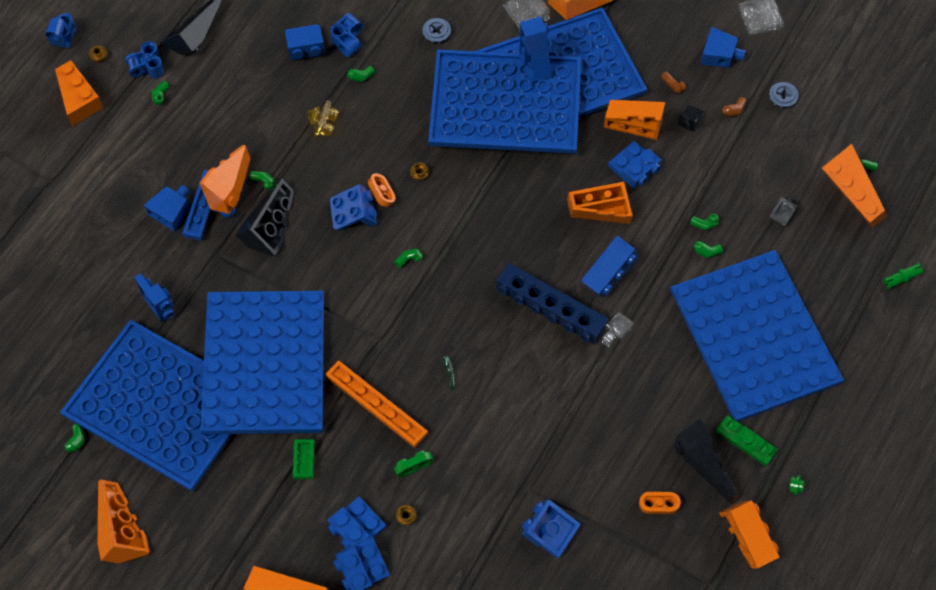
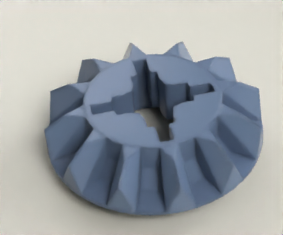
[423,18,451,44]
[769,82,799,108]

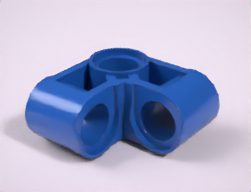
[45,13,76,48]
[330,13,363,57]

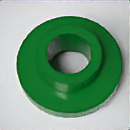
[790,475,805,496]

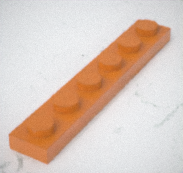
[325,360,428,448]

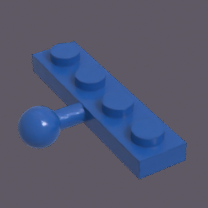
[182,170,236,241]

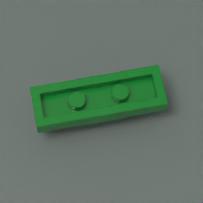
[716,415,778,467]

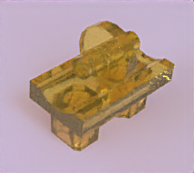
[307,100,339,137]

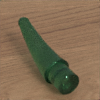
[442,356,455,390]

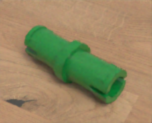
[883,263,924,290]

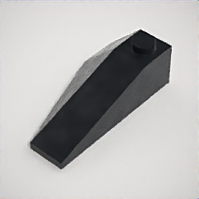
[160,0,222,55]

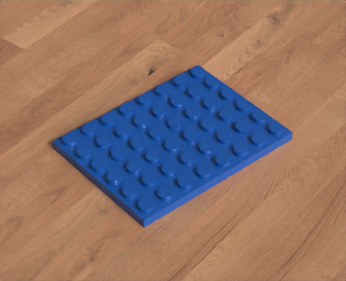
[477,7,647,118]
[428,49,581,154]
[670,250,844,422]
[200,291,324,434]
[60,319,233,492]

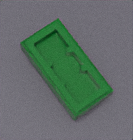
[293,439,315,480]

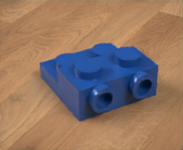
[608,141,662,189]
[134,273,175,322]
[327,497,386,549]
[522,499,581,558]
[333,536,390,590]

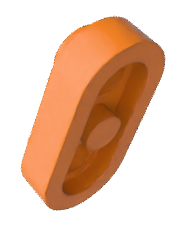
[368,173,396,207]
[639,492,681,514]

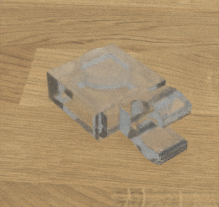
[602,312,634,347]

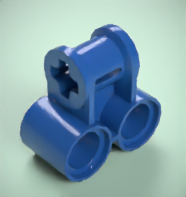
[125,41,164,79]

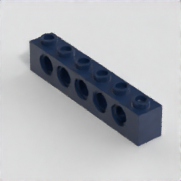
[496,263,609,344]

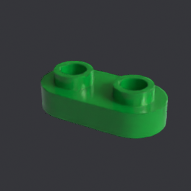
[394,451,434,478]

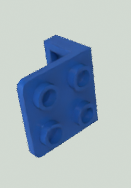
[285,24,325,61]
[330,184,377,231]

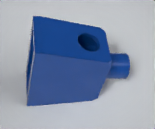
[701,27,746,68]
[144,185,190,232]

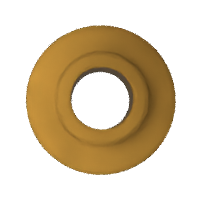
[89,46,107,63]
[410,162,429,181]
[396,505,416,525]

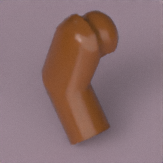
[661,72,686,93]
[722,97,747,116]

